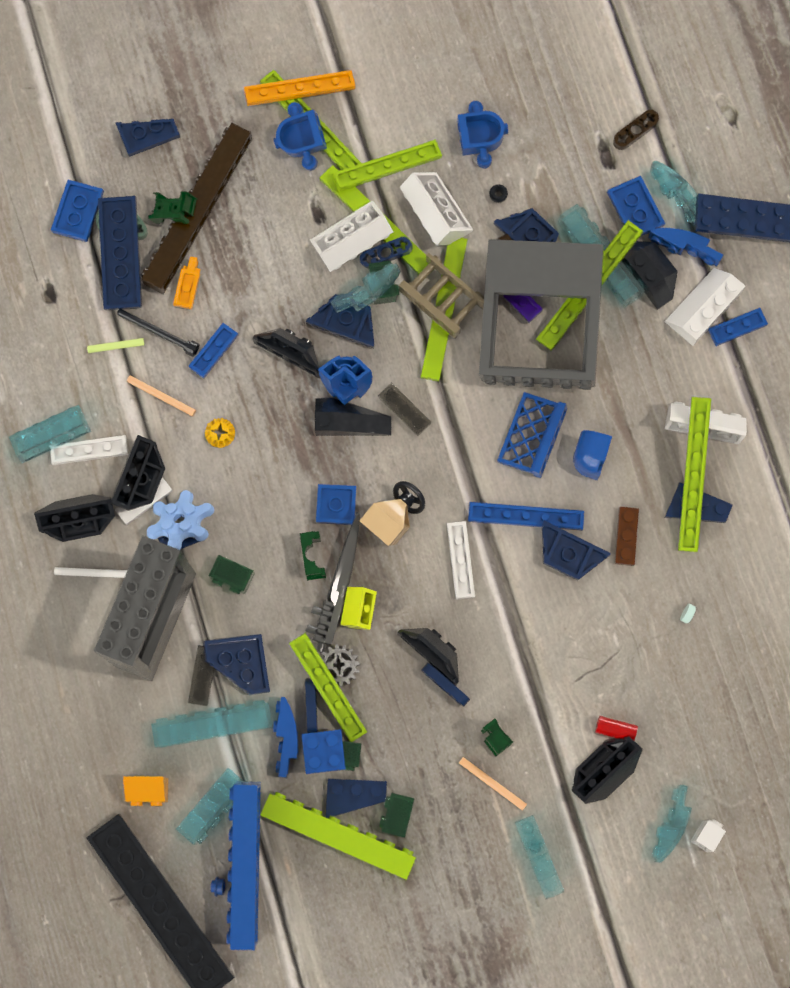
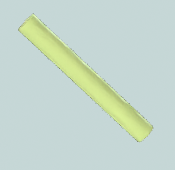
[87,338,145,353]

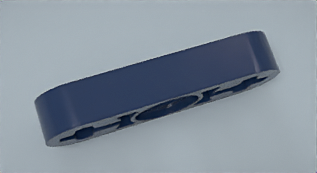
[360,237,413,269]
[421,663,470,707]
[305,678,318,733]

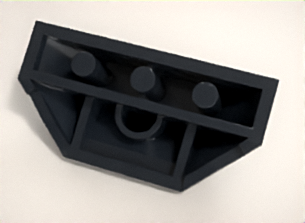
[621,241,678,310]
[253,328,320,378]
[111,435,165,511]
[34,494,115,542]
[398,628,459,686]
[572,736,643,804]

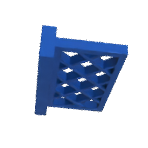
[497,392,568,478]

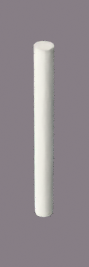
[54,567,127,578]

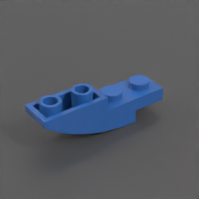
[648,228,723,267]
[273,697,299,778]

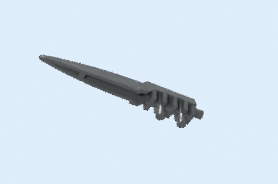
[306,512,360,653]

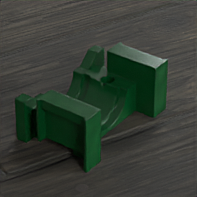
[148,191,198,224]
[300,531,326,581]
[481,718,513,757]

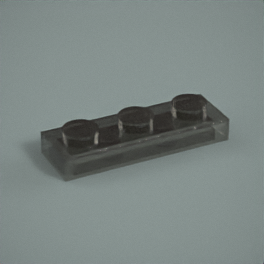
[378,382,431,436]
[188,645,215,706]

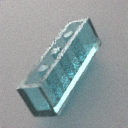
[9,405,92,463]
[176,768,244,845]

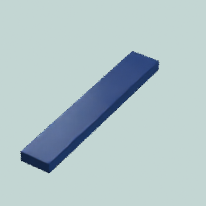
[468,502,584,531]

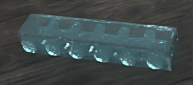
[558,204,645,309]
[151,700,273,749]

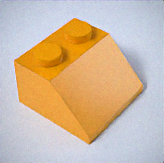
[123,776,168,806]

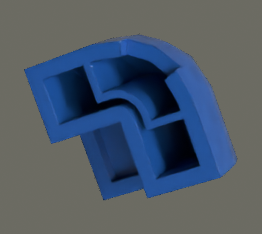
[318,355,373,405]
[573,430,612,481]

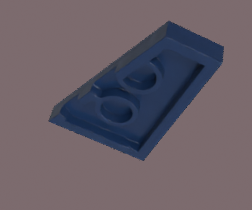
[115,119,180,157]
[664,482,733,523]
[326,779,387,818]

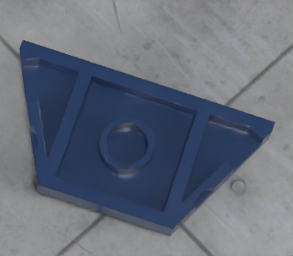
[494,208,559,242]
[306,294,375,349]
[542,521,611,581]

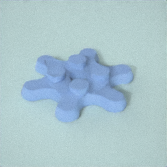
[147,490,215,550]

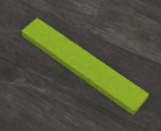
[332,139,442,192]
[289,633,367,742]

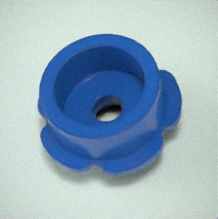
[211,877,225,897]

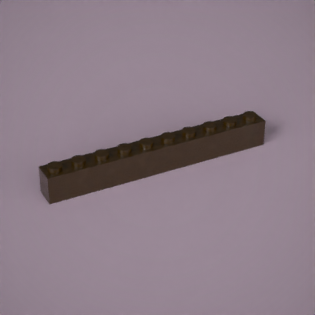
[141,122,252,295]

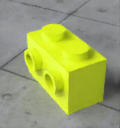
[340,587,377,630]

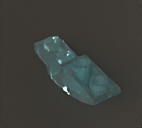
[650,160,697,227]
[330,263,401,313]
[652,785,692,863]
[515,815,564,899]

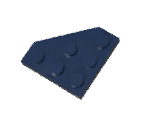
[203,634,270,695]

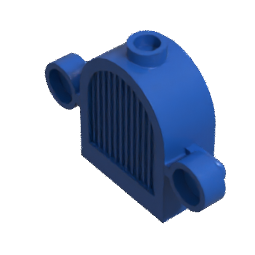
[457,101,508,169]
[273,102,327,171]

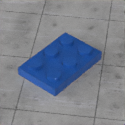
[607,176,665,237]
[51,179,104,242]

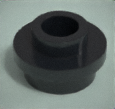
[489,184,508,203]

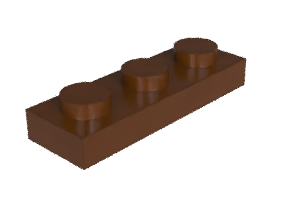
[615,507,639,566]

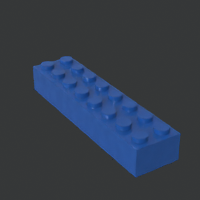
[227,781,261,950]

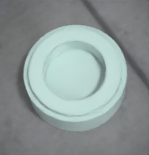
[680,603,696,624]

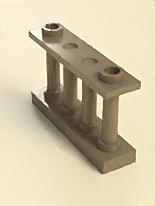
[399,253,484,338]

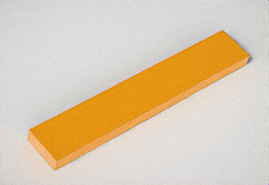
[244,70,355,106]

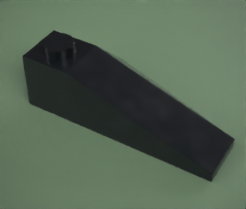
[315,398,391,436]

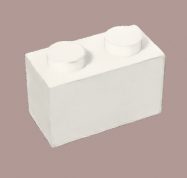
[690,819,726,852]

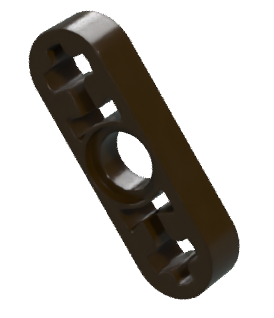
[613,110,659,150]

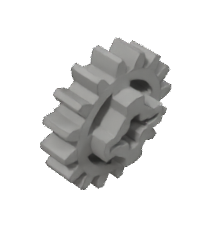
[322,644,360,687]

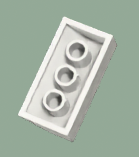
[400,172,473,246]
[310,200,393,272]
[665,268,745,346]
[664,402,747,444]

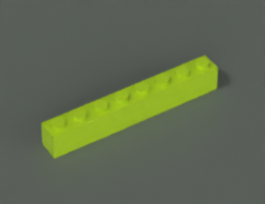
[260,792,416,880]

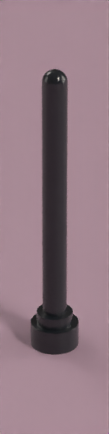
[117,309,200,357]

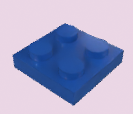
[316,484,356,525]
[302,729,346,774]

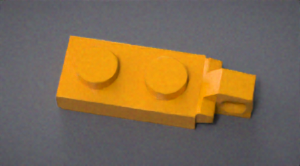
[173,256,201,310]

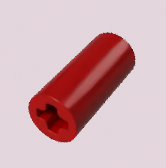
[595,715,638,741]

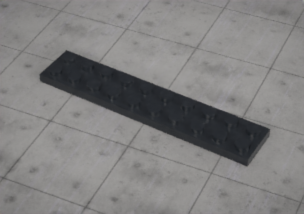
[86,814,235,988]

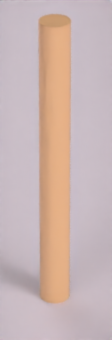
[127,375,196,417]
[459,757,527,811]

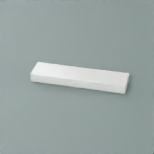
[50,435,128,465]
[447,521,475,600]

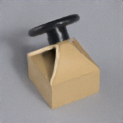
[360,481,425,546]

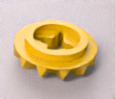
[205,418,235,448]

